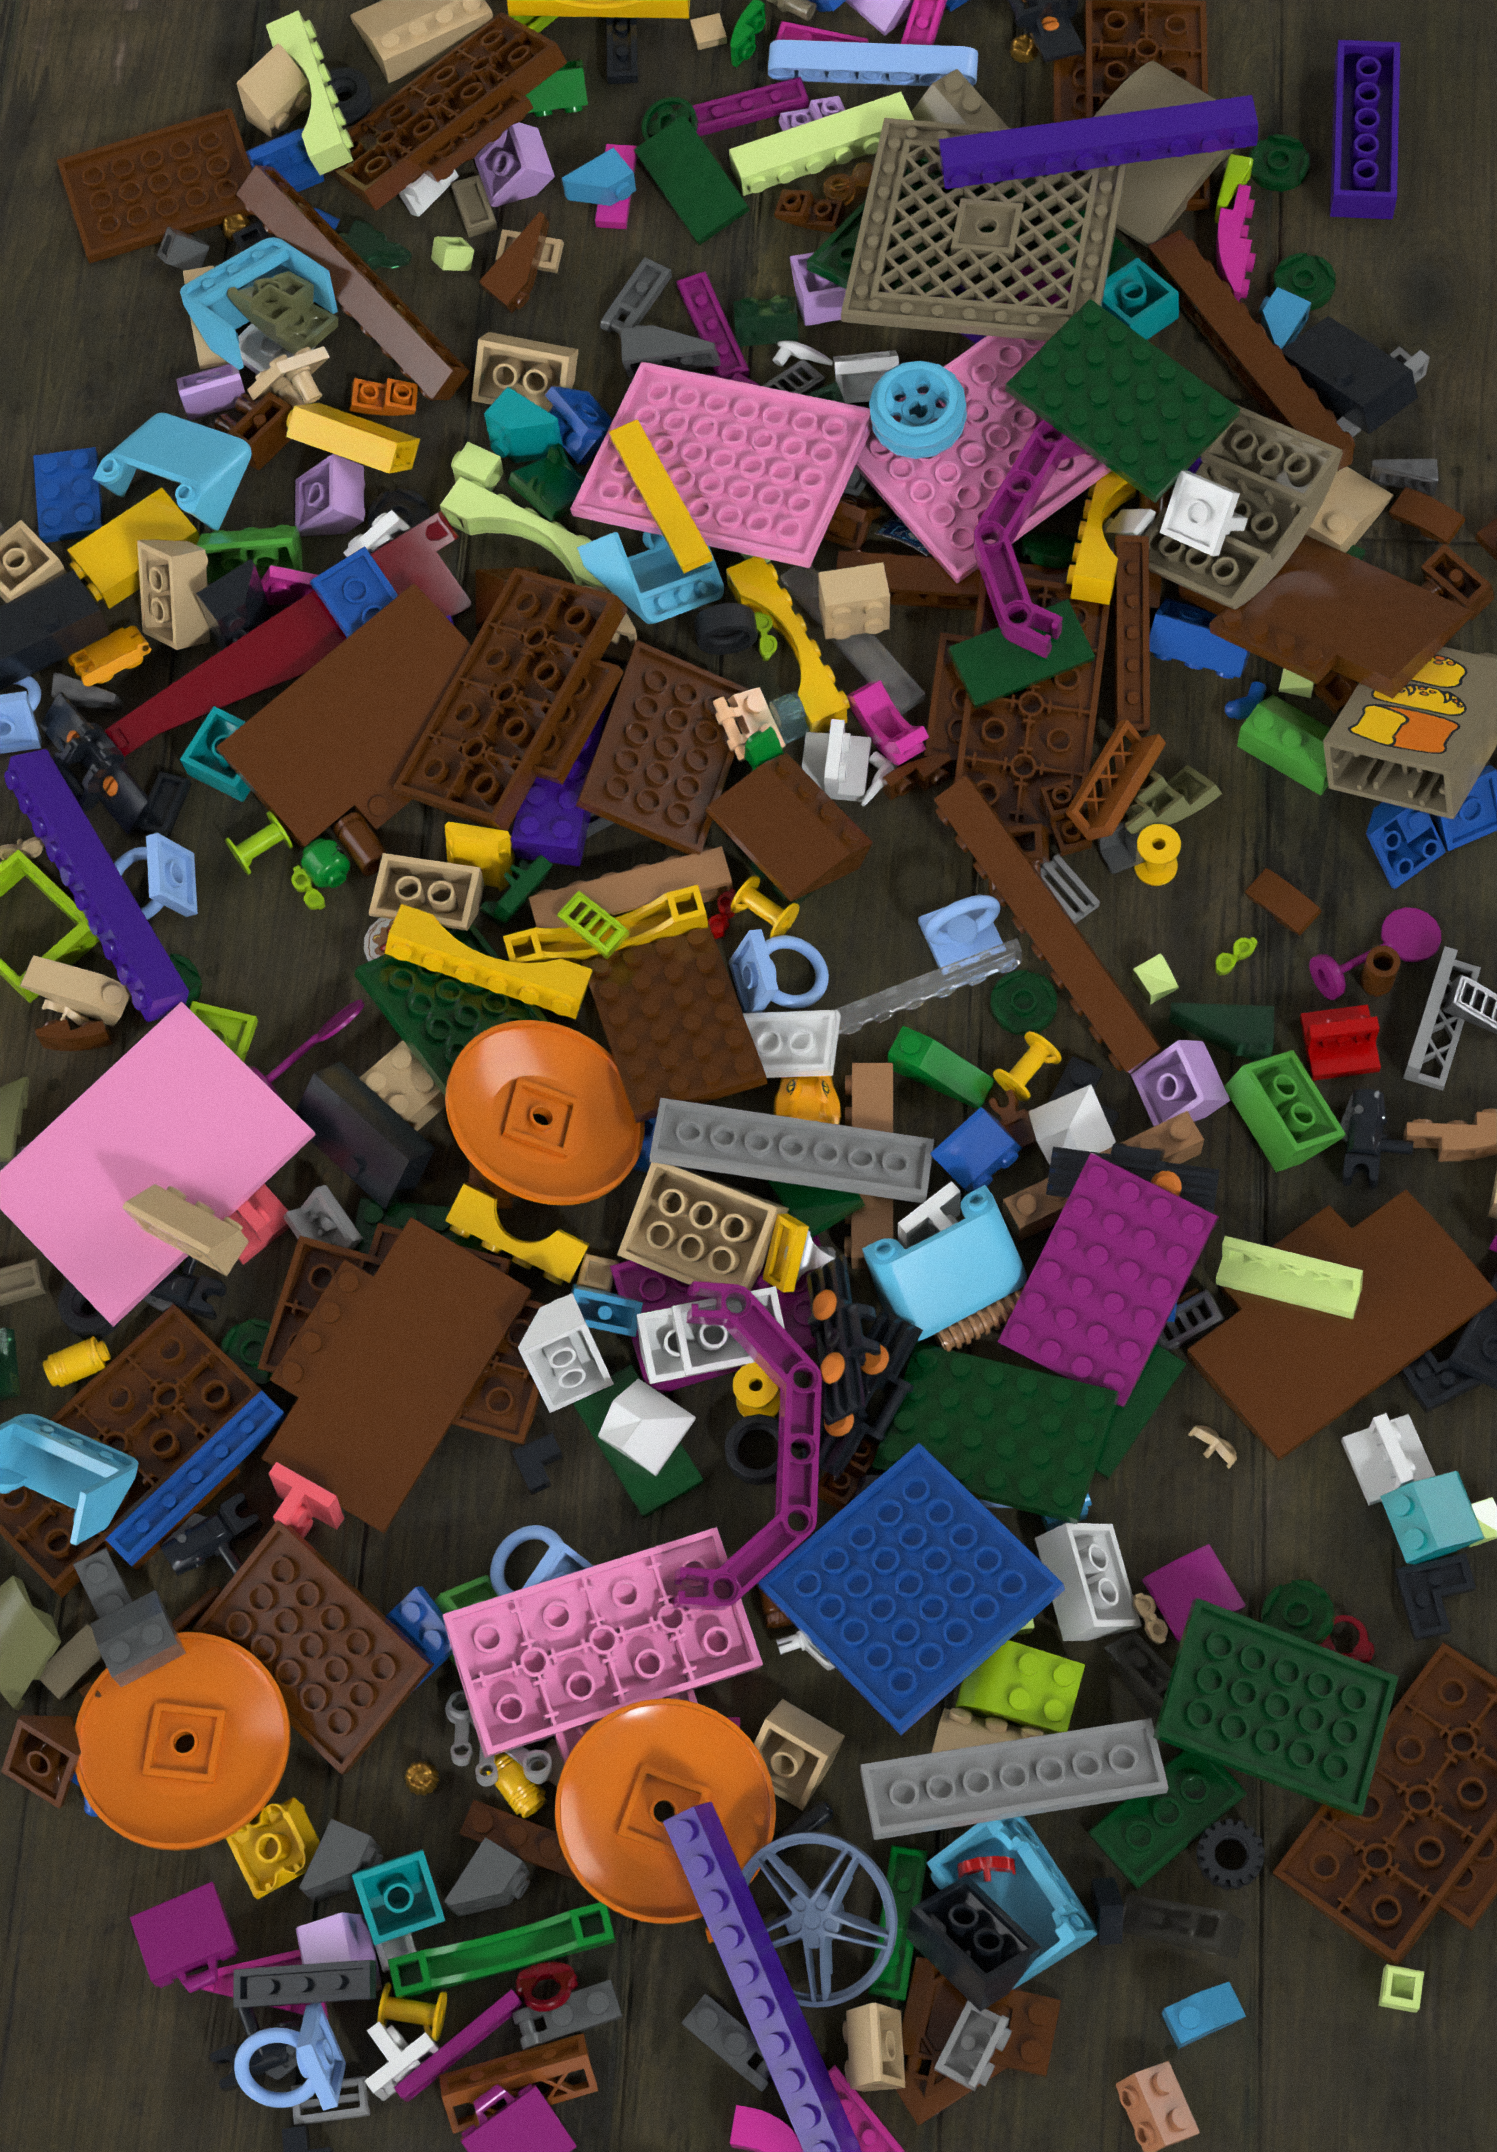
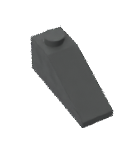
[621,325,721,378]

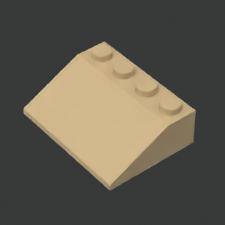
[350,0,493,83]
[1305,467,1394,553]
[617,1162,789,1291]

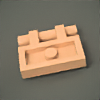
[713,687,786,762]

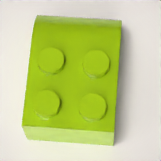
[955,1640,1085,1734]

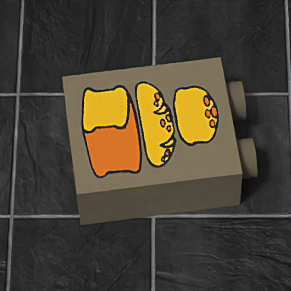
[1323,647,1497,819]

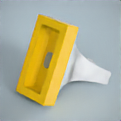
[762,1214,836,1292]

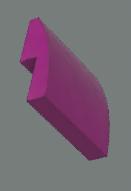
[1142,1544,1246,1642]

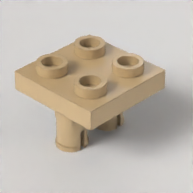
[247,346,330,409]

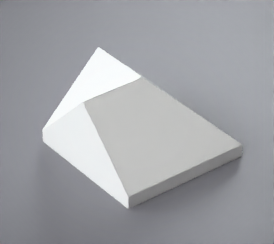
[1028,1085,1116,1165]
[598,1379,696,1476]

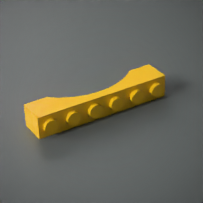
[507,0,690,18]
[1066,471,1137,605]
[726,556,850,733]
[503,885,708,965]
[384,904,593,1019]

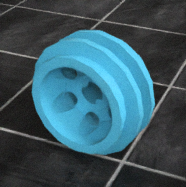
[869,361,967,459]

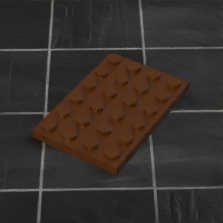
[57,108,252,264]
[575,640,750,855]
[581,924,768,1123]
[193,1520,434,1775]

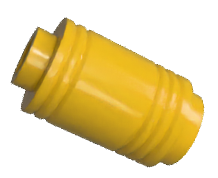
[43,1336,111,1387]
[486,1752,547,1818]

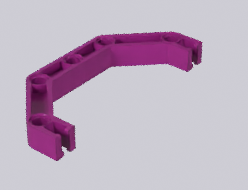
[974,420,1088,658]
[673,1281,822,1610]

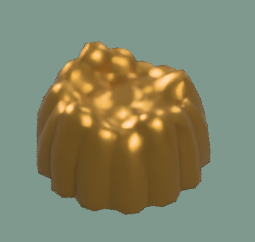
[1010,34,1039,63]
[223,214,251,241]
[404,1760,439,1796]

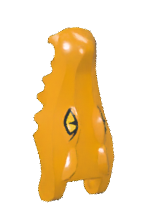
[773,1076,841,1125]

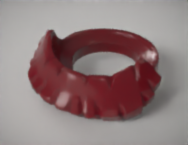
[1319,1615,1375,1663]
[516,1961,578,2012]

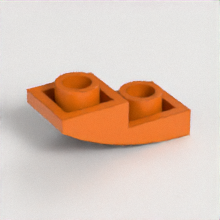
[349,378,418,416]

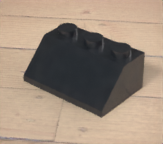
[196,559,271,651]
[906,1875,1042,2012]

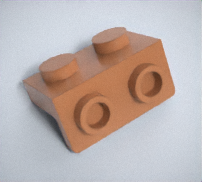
[1116,2061,1200,2152]

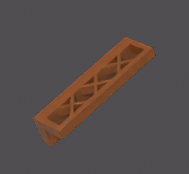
[1065,719,1166,841]
[439,2033,598,2134]

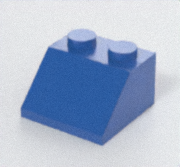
[930,1107,1022,1193]

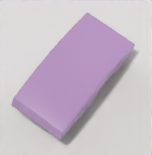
[778,96,845,131]

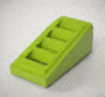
[1214,154,1253,223]
[557,891,629,959]

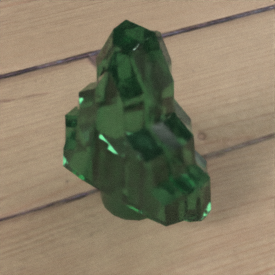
[339,220,412,271]

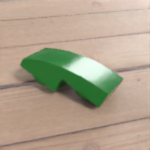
[730,0,766,68]
[744,726,783,771]

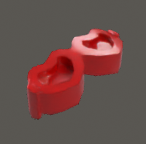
[708,888,736,939]
[957,1856,1016,1882]

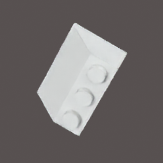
[518,1293,614,1413]
[1035,1523,1141,1641]

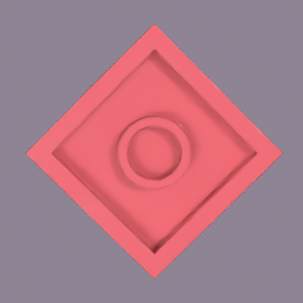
[229,1183,290,1265]
[269,1462,344,1538]

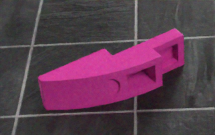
[1216,184,1256,302]

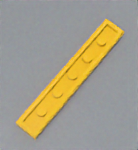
[609,419,713,574]

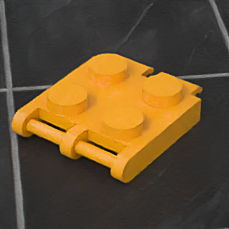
[68,626,151,687]

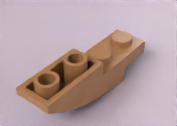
[1403,1109,1497,1162]

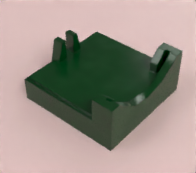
[508,443,585,522]
[479,855,553,928]

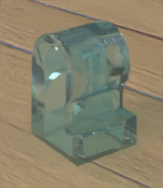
[770,691,809,744]

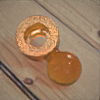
[823,162,873,205]

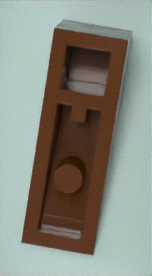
[479,211,550,314]

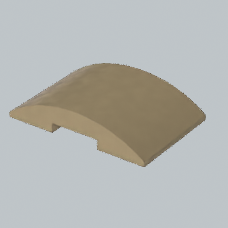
[1053,60,1236,248]
[1144,405,1343,610]

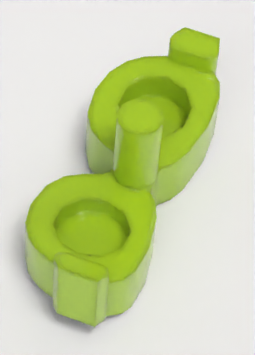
[754,612,777,661]
[291,865,326,910]
[1215,937,1258,976]

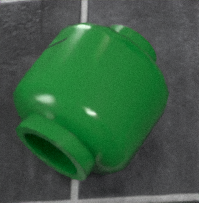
[301,838,350,888]

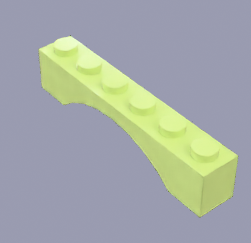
[266,10,354,175]
[440,476,609,590]

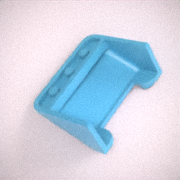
[93,413,252,531]
[577,532,724,624]

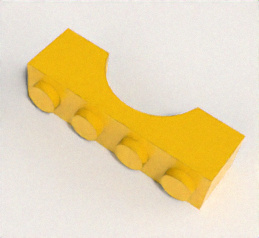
[445,1182,590,1285]

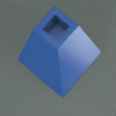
[1366,802,1446,889]

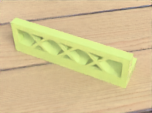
[1216,1236,1363,1319]

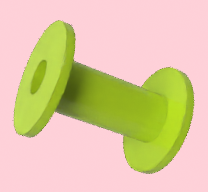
[225,811,293,875]

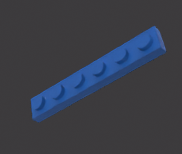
[105,1390,287,1566]

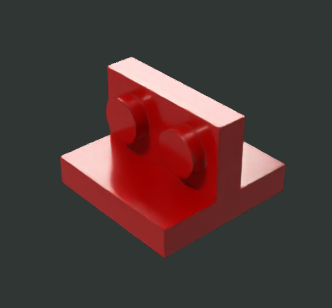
[1299,1004,1381,1081]

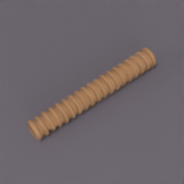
[934,1283,1026,1352]

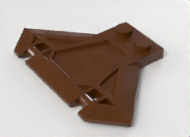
[895,1957,1061,2126]

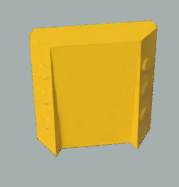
[445,822,515,892]
[226,1797,320,1899]

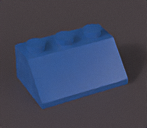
[1149,598,1250,679]

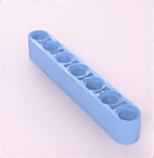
[767,40,978,86]

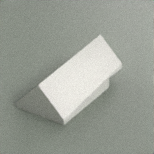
[636,1286,785,1384]

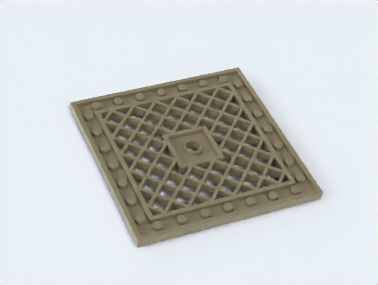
[841,118,1128,341]

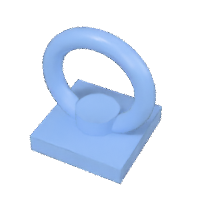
[0,676,41,754]
[114,833,198,920]
[918,894,1006,979]
[728,929,829,1013]
[490,1525,593,1597]
[234,2003,346,2111]

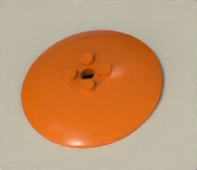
[445,1020,645,1205]
[75,1632,291,1851]
[555,1698,776,1924]

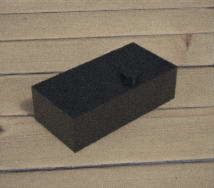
[1282,316,1418,434]
[0,570,110,691]
[295,1061,435,1209]

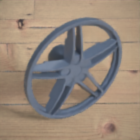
[742,1832,898,2007]

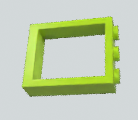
[0,849,100,1003]

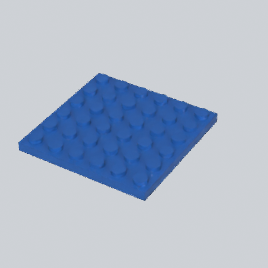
[757,1443,1065,1735]

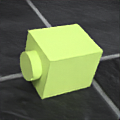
[451,442,504,492]

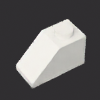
[1103,509,1156,553]

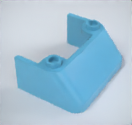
[180,237,338,370]
[0,1414,139,1545]

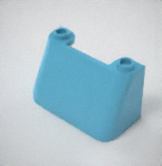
[862,1185,1027,1341]
[926,1816,1098,1989]

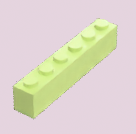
[729,92,914,196]

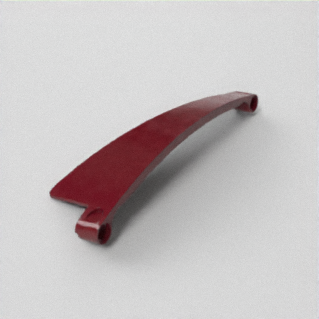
[104,511,471,757]

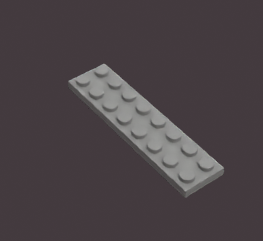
[649,1098,934,1203]
[860,1718,1168,1840]

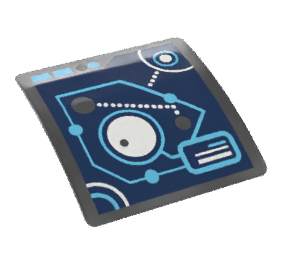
[875,515,930,556]

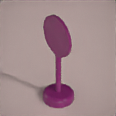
[1309,907,1441,1000]
[248,999,365,1097]

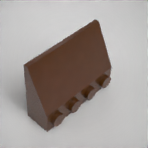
[705,753,873,902]

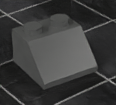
[91,1590,186,1687]
[299,1819,383,1903]
[444,1837,530,1917]

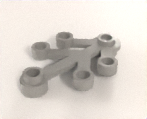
[445,1690,553,1786]

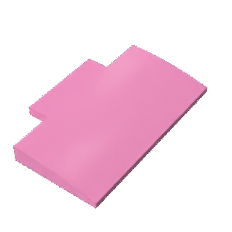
[442,1527,763,1765]

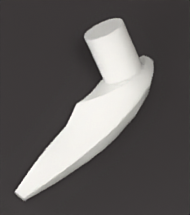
[773,340,833,367]
[861,751,898,807]

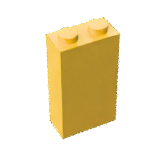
[286,403,420,474]
[68,487,200,609]

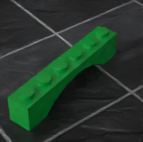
[387,1902,617,1999]

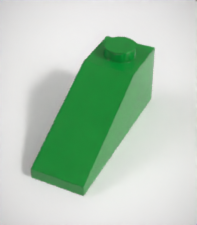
[888,1026,995,1109]

